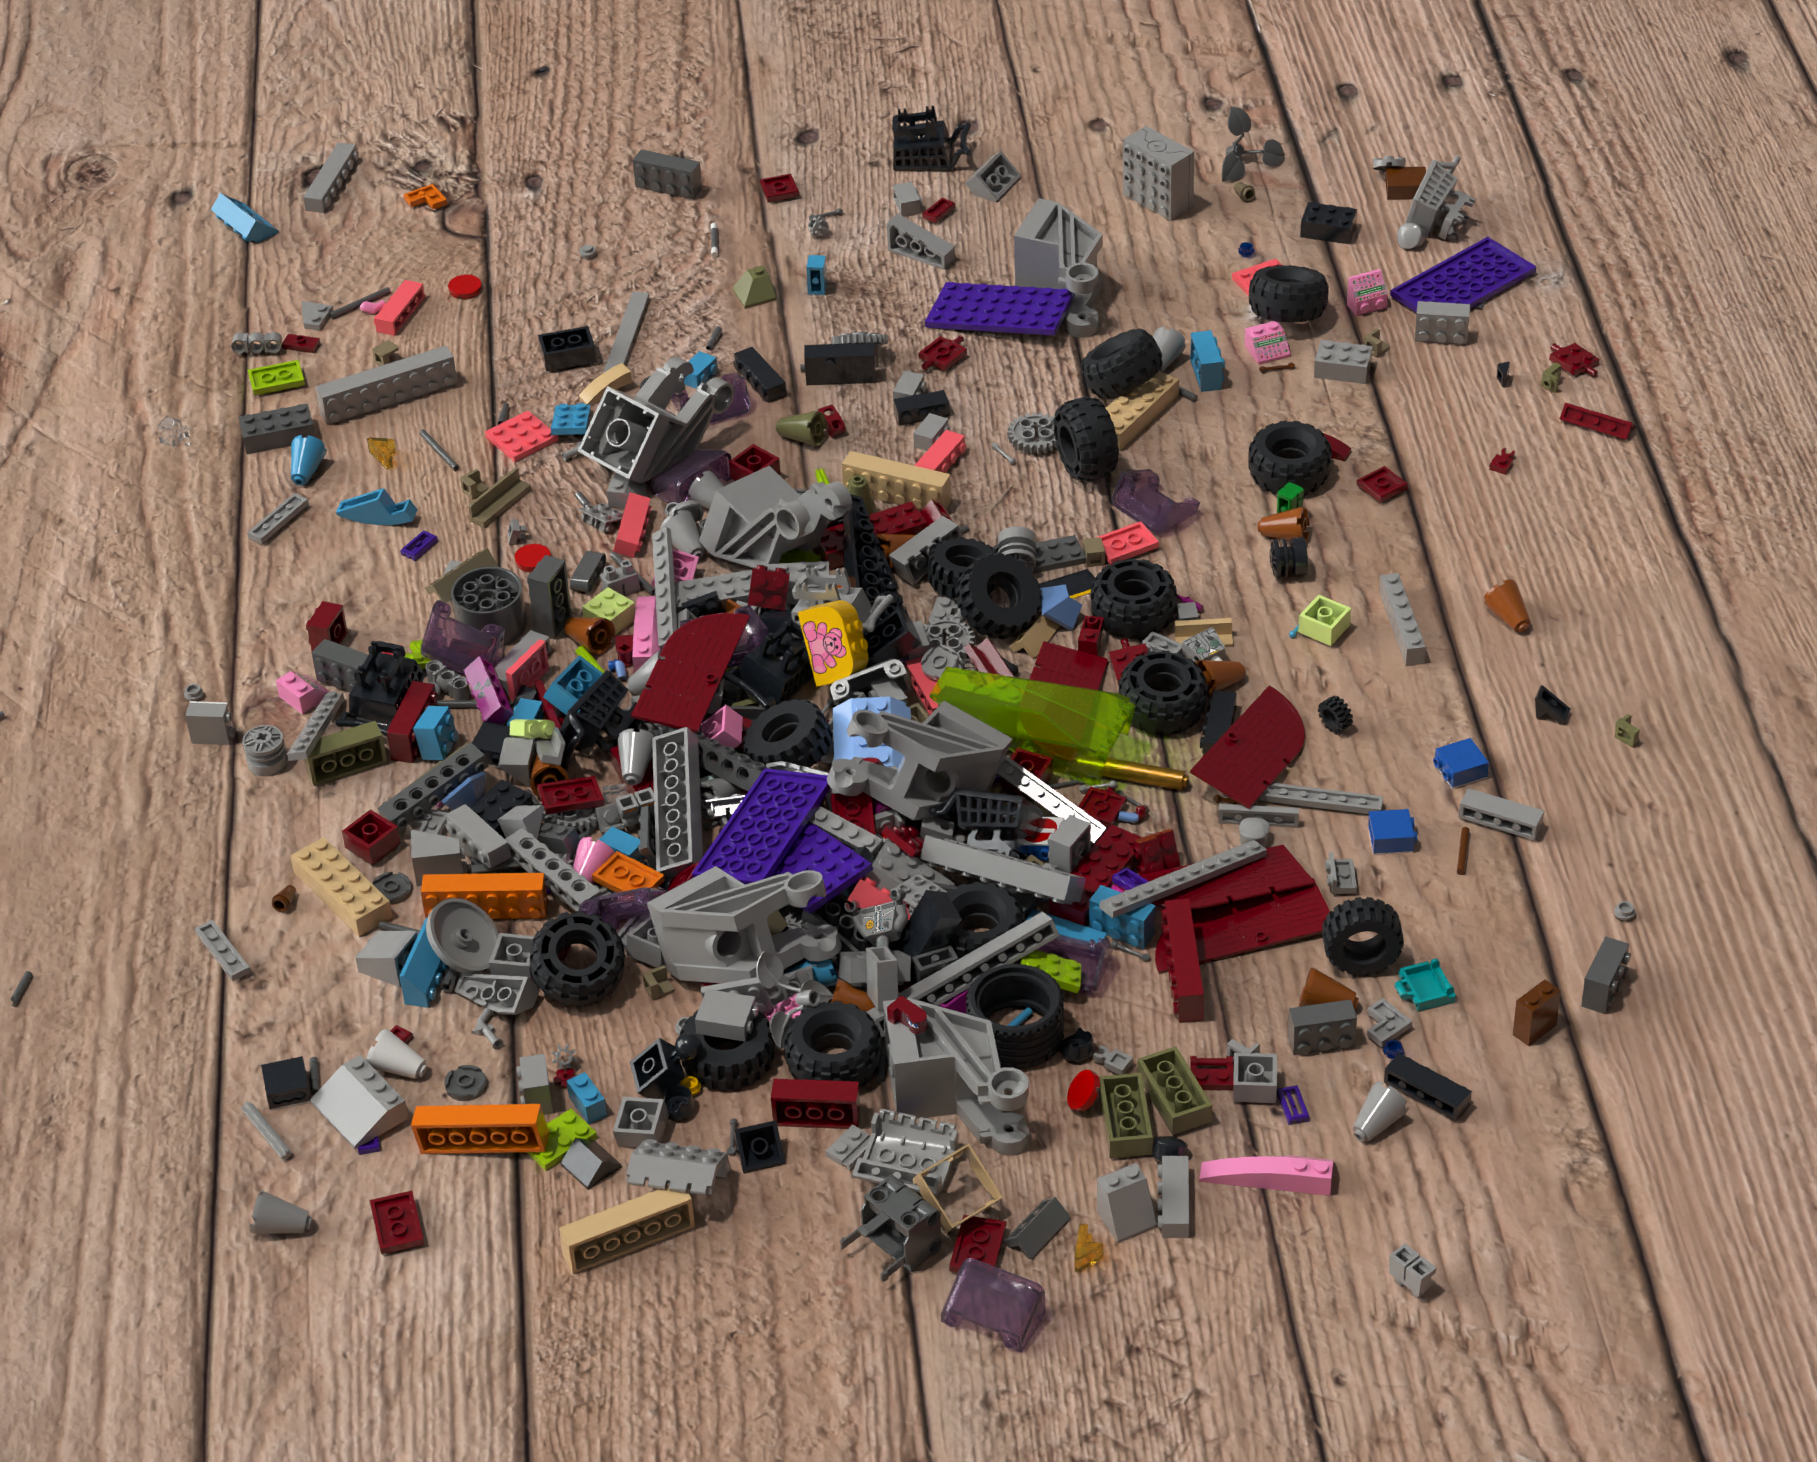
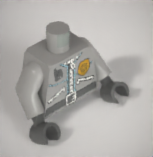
[844,889,908,949]

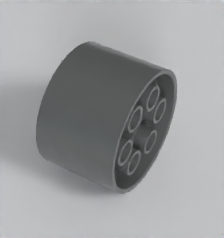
[451,566,527,648]

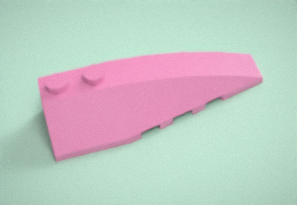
[632,596,662,673]
[1199,1155,1334,1196]

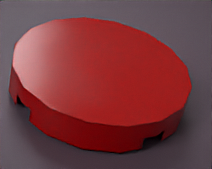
[448,274,482,299]
[514,544,551,572]
[1067,1069,1100,1112]

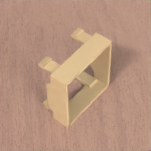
[913,1143,1003,1233]

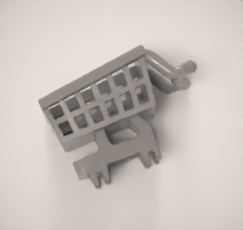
[1405,156,1475,240]
[791,568,894,639]

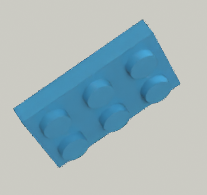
[551,403,591,435]

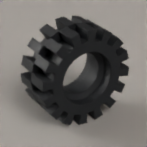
[1318,695,1353,734]

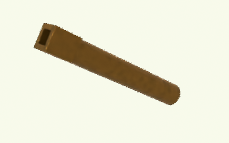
[1044,750,1189,790]

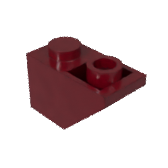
[1078,616,1104,656]

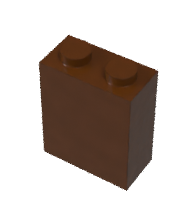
[1385,167,1426,200]
[1513,979,1561,1046]

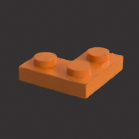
[403,184,448,210]

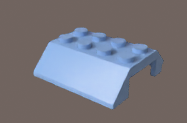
[833,696,911,768]

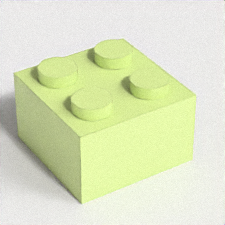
[582,587,636,637]
[1298,595,1351,646]

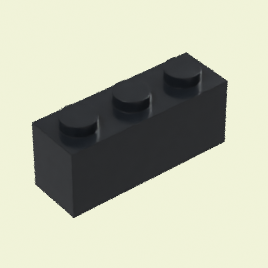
[893,390,950,426]

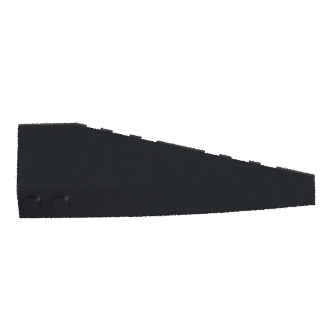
[843,494,909,632]

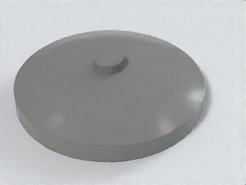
[426,898,499,974]

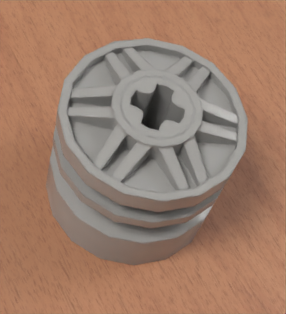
[998,526,1036,570]
[242,725,288,776]

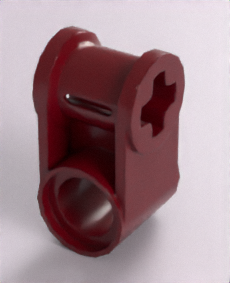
[615,634,634,668]

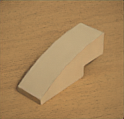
[579,363,632,405]

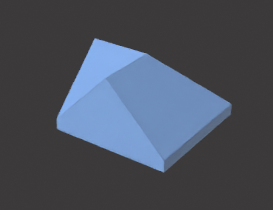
[1039,584,1083,631]
[441,771,486,810]

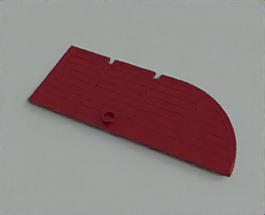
[631,613,750,733]
[1019,641,1108,762]
[1189,685,1305,809]
[1118,845,1315,909]
[1155,878,1330,974]

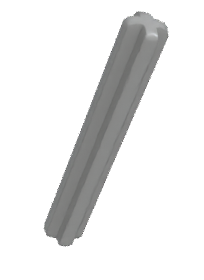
[241,1102,292,1160]

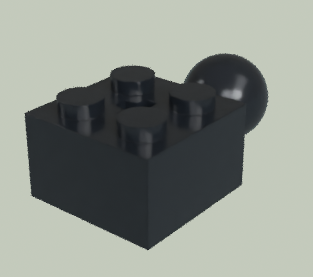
[630,1033,702,1099]

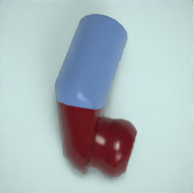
[1118,805,1147,823]

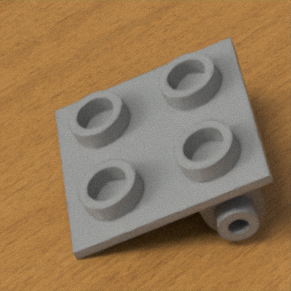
[579,503,623,533]
[889,874,947,915]

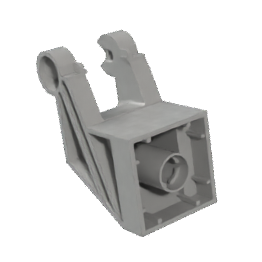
[1014,198,1103,338]
[578,357,734,483]
[699,466,852,568]
[827,701,1012,820]
[647,866,841,983]
[883,998,1030,1156]

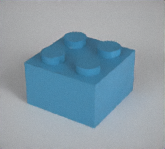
[413,706,459,760]

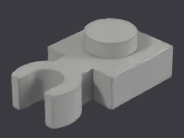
[1093,1045,1133,1075]

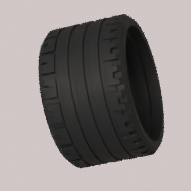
[966,964,1064,1070]

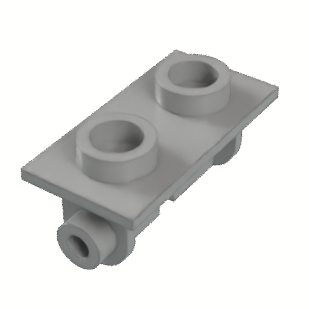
[706,794,746,818]

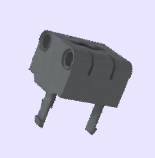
[840,1175,942,1282]

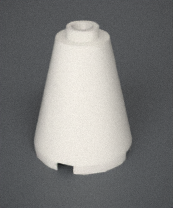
[366,1029,427,1079]

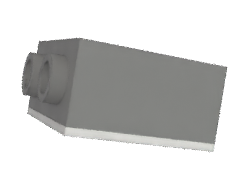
[185,701,235,745]

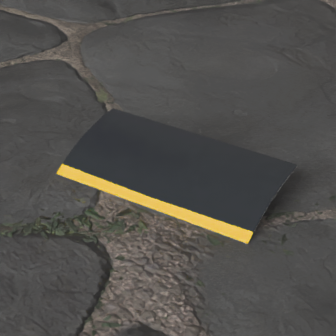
[1038,569,1095,599]

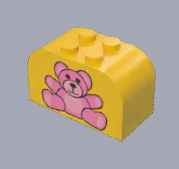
[797,600,868,687]

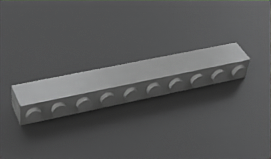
[867,912,1059,1038]

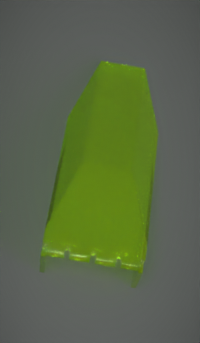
[930,666,1136,786]

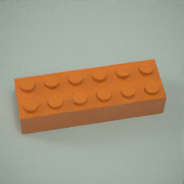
[421,873,548,919]
[411,1104,550,1154]

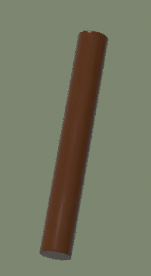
[1457,827,1470,875]

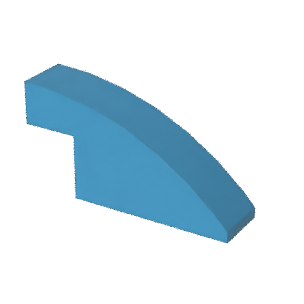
[336,488,418,525]

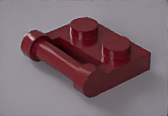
[1190,1056,1233,1091]

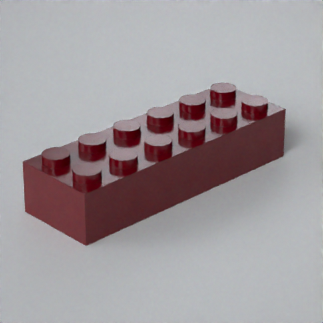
[813,501,927,571]
[1049,825,1142,927]
[1161,899,1204,1023]

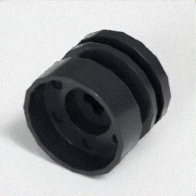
[1269,537,1308,578]

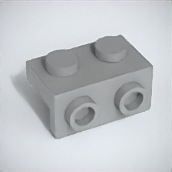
[1325,852,1357,894]

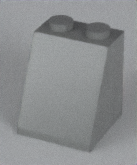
[411,830,468,886]
[356,931,417,987]
[1097,1163,1157,1243]

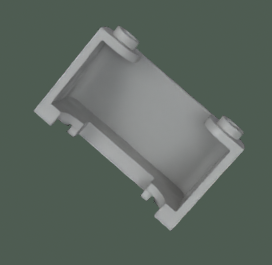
[830,659,912,706]

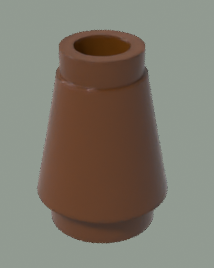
[272,885,297,912]

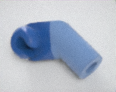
[608,659,627,681]

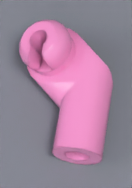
[360,300,386,314]

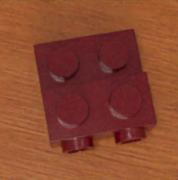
[747,565,790,610]
[1133,829,1181,875]

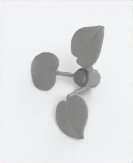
[756,951,833,1049]

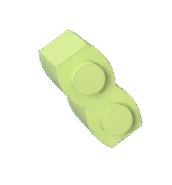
[510,719,555,739]

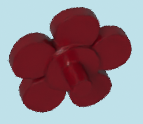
[553,1068,576,1088]

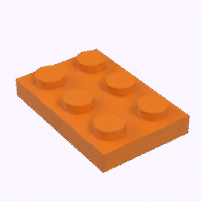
[592,851,665,904]

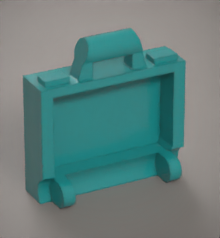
[1394,958,1456,1012]

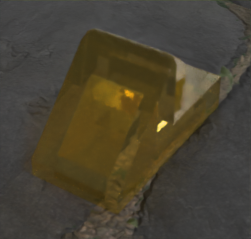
[367,437,396,470]
[1074,1223,1104,1272]

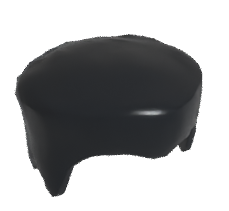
[1060,1027,1094,1062]
[664,1085,695,1120]
[1152,1136,1188,1162]

